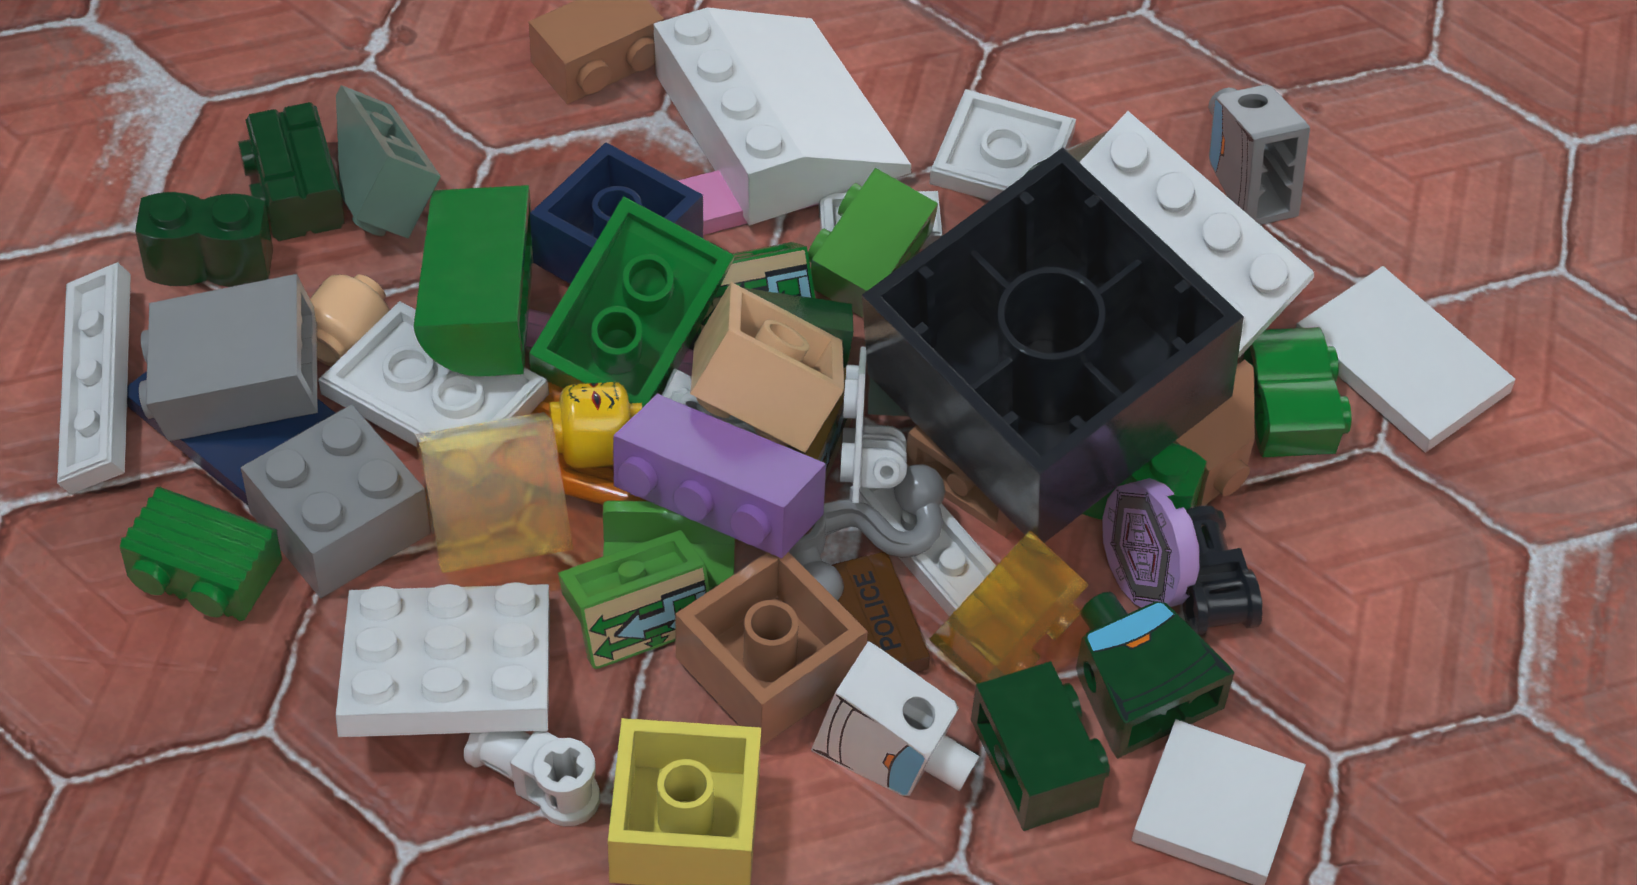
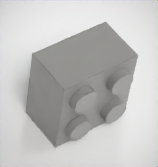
[241,404,430,599]

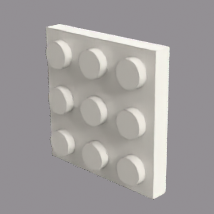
[336,582,550,737]

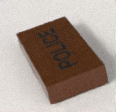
[832,552,930,673]

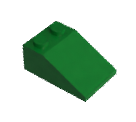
[529,196,735,408]

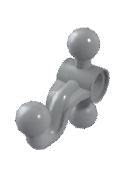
[789,464,946,601]

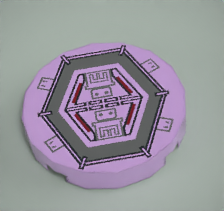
[1102,478,1200,607]

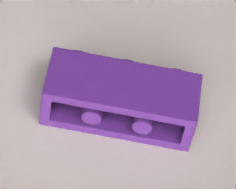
[613,394,826,558]

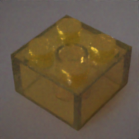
[415,412,574,573]

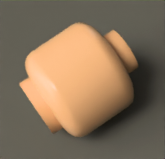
[310,274,390,367]

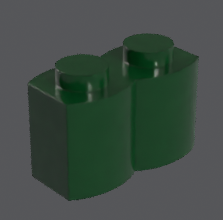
[135,192,273,287]

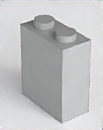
[139,274,318,441]

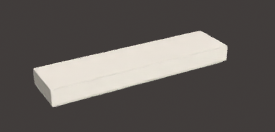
[57,262,131,494]

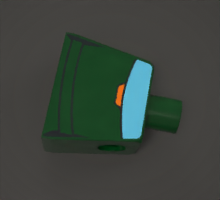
[1076,592,1234,759]

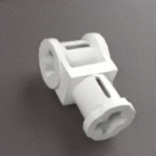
[464,731,600,827]

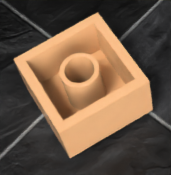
[690,282,844,453]

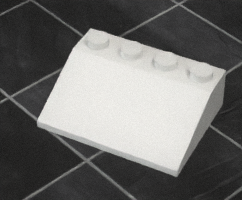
[653,7,911,226]

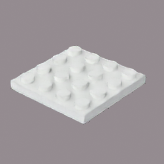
[1079,111,1314,358]

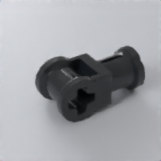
[1182,506,1263,635]

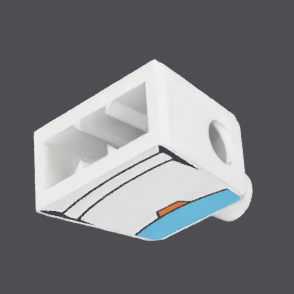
[811,641,980,796]

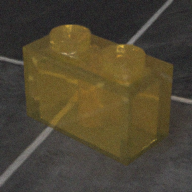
[929,530,1089,684]

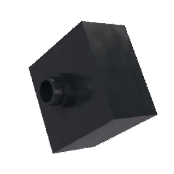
[862,147,1244,548]

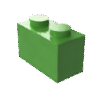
[808,168,938,318]

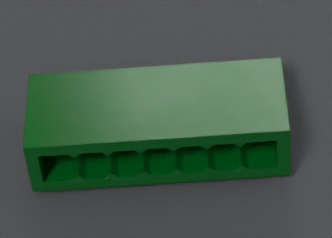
[413,185,533,376]

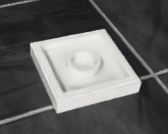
[929,89,1076,201]
[1131,719,1306,885]

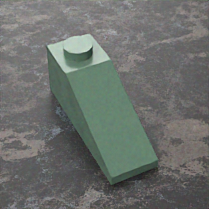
[336,85,441,238]

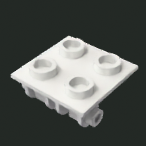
[840,347,907,503]

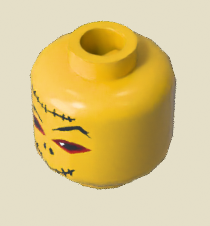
[549,382,642,468]

